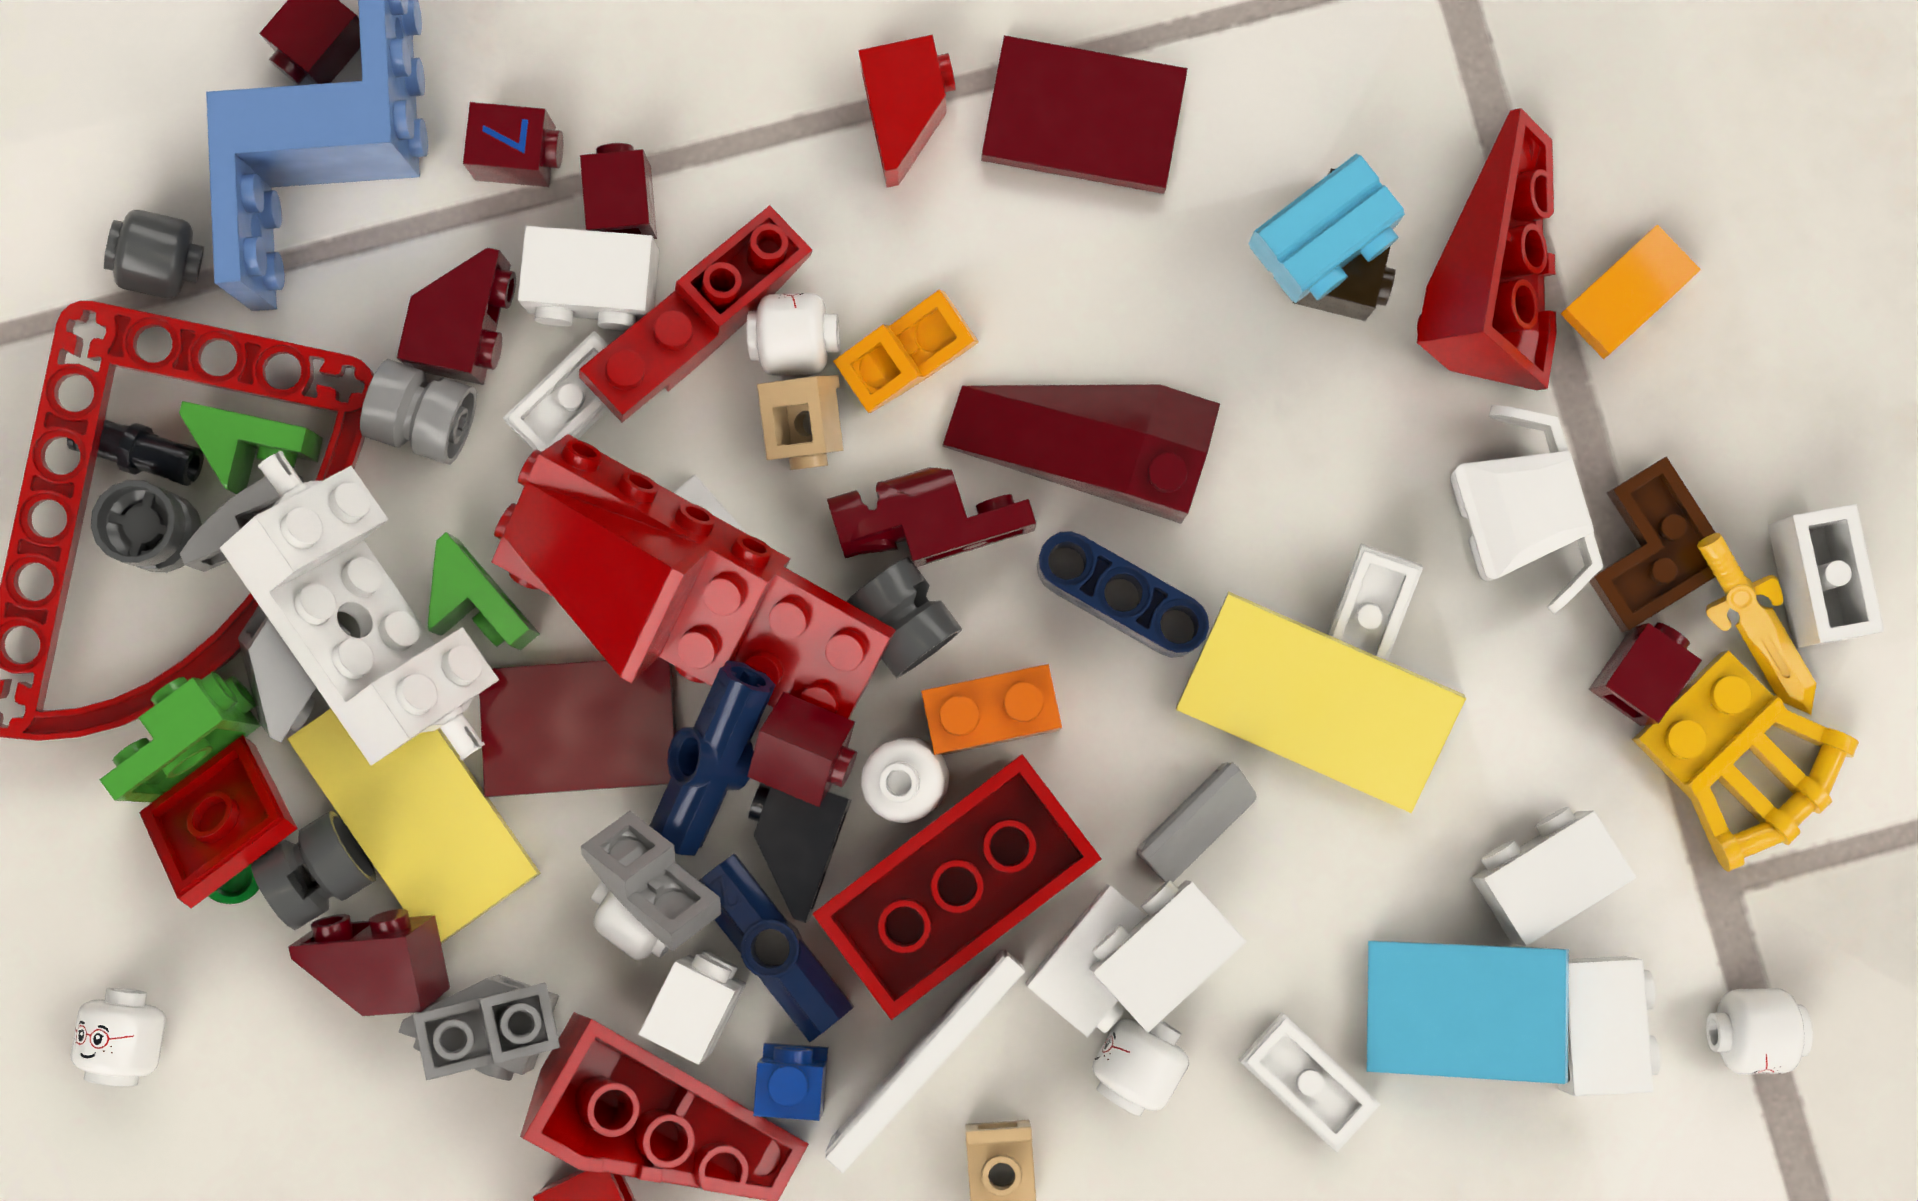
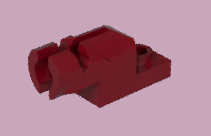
[827,467,1036,567]

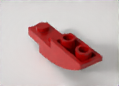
[579,205,812,423]

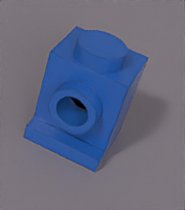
[753,1043,829,1121]

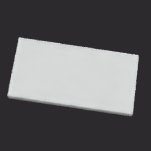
[825,949,1025,1174]

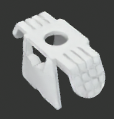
[1450,405,1604,614]

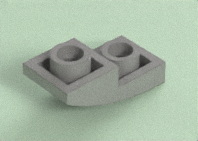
[412,983,560,1080]

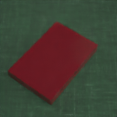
[981,35,1188,194]
[479,657,676,797]

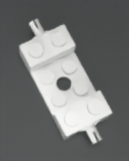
[220,451,499,766]

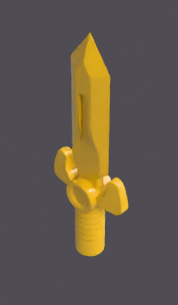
[1697,533,1817,715]

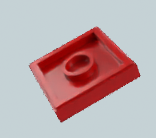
[139,735,298,909]

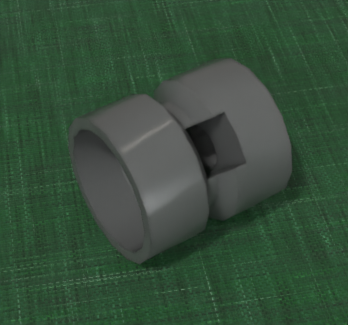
[91,480,202,573]
[846,557,962,679]
[251,811,376,930]

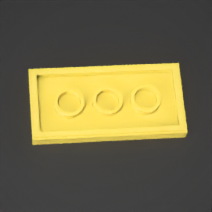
[1176,591,1466,813]
[287,708,541,944]

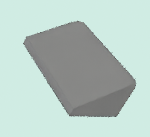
[1136,762,1257,883]

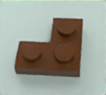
[1589,456,1716,633]

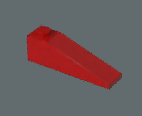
[1416,108,1557,391]
[520,1012,809,1201]

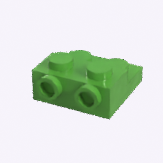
[99,671,261,802]

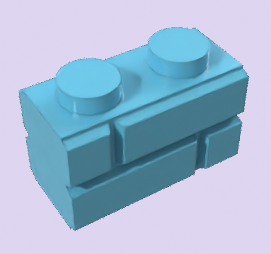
[1248,153,1405,303]

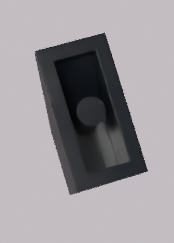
[748,783,852,923]

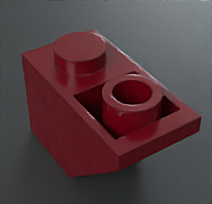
[397,248,516,385]
[288,909,450,1016]

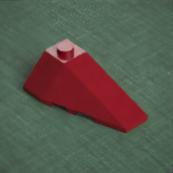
[943,384,1220,524]

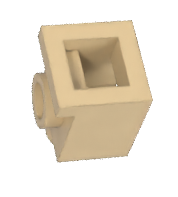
[757,375,844,470]
[965,1120,1036,1201]

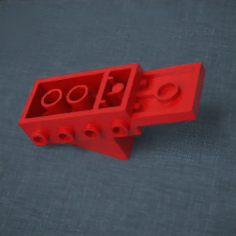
[491,434,896,719]

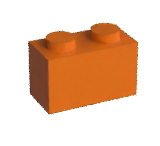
[921,664,1062,755]

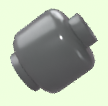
[104,210,204,298]

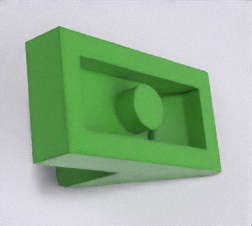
[179,401,323,494]
[428,532,540,650]

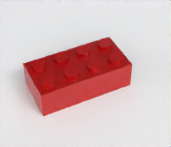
[812,754,1102,1020]

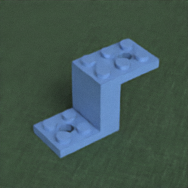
[206,0,428,311]

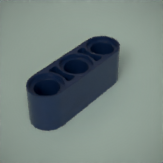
[1037,531,1209,658]

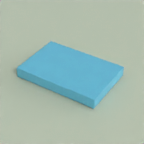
[1367,941,1569,1084]

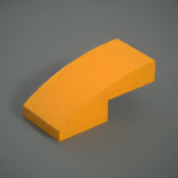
[1560,224,1701,359]
[833,289,979,413]

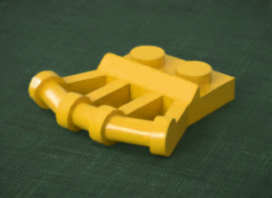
[1632,650,1859,872]

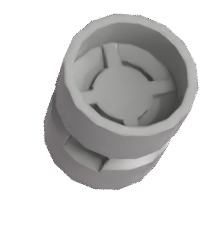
[360,359,477,465]

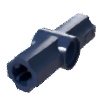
[649,661,776,856]
[699,853,855,1042]

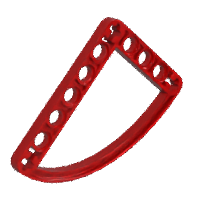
[0,300,374,741]

